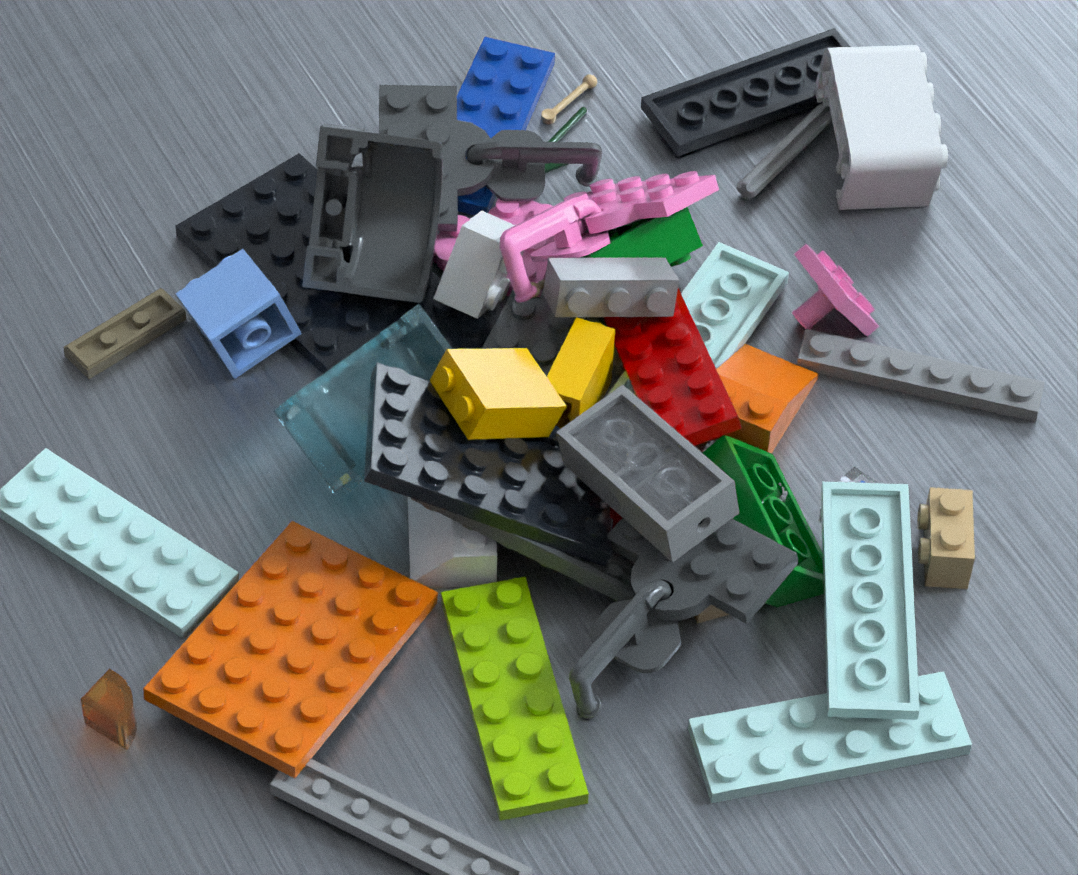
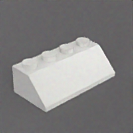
[408,497,497,588]

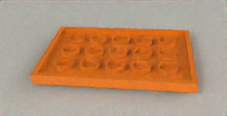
[143,521,438,779]

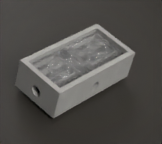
[556,385,739,563]

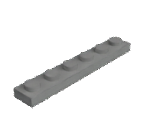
[797,329,1045,422]
[270,759,533,875]

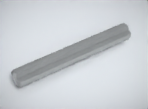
[736,102,832,200]

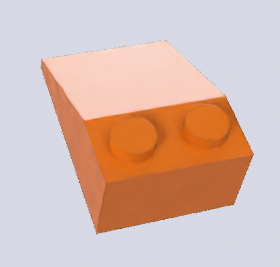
[712,344,818,453]

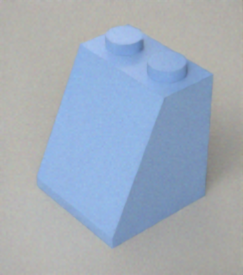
[176,249,302,379]

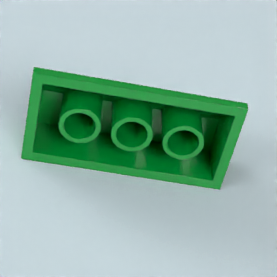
[702,435,824,608]

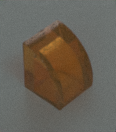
[80,668,137,750]

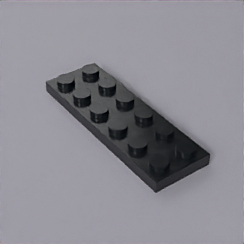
[641,28,850,157]

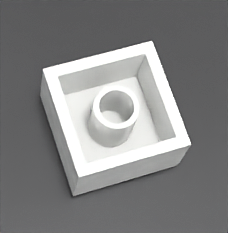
[433,211,524,319]

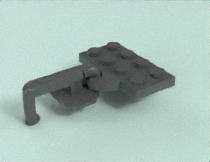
[379,85,602,231]
[569,518,798,719]

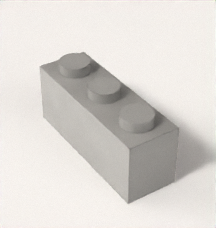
[543,258,679,317]

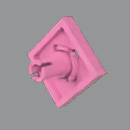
[792,244,879,337]

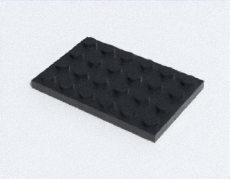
[364,363,612,566]

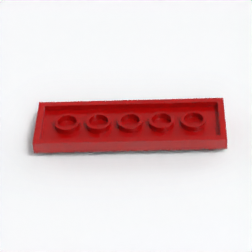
[603,288,742,446]

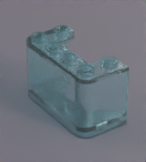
[273,304,452,495]

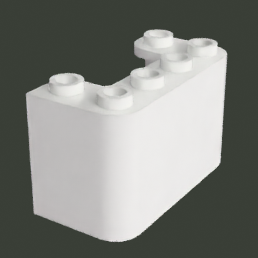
[814,45,948,210]

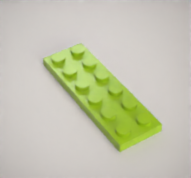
[441,577,589,821]

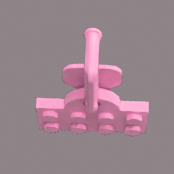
[500,171,719,303]

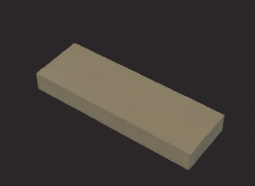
[63,288,187,379]

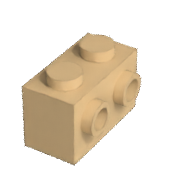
[917,487,975,589]

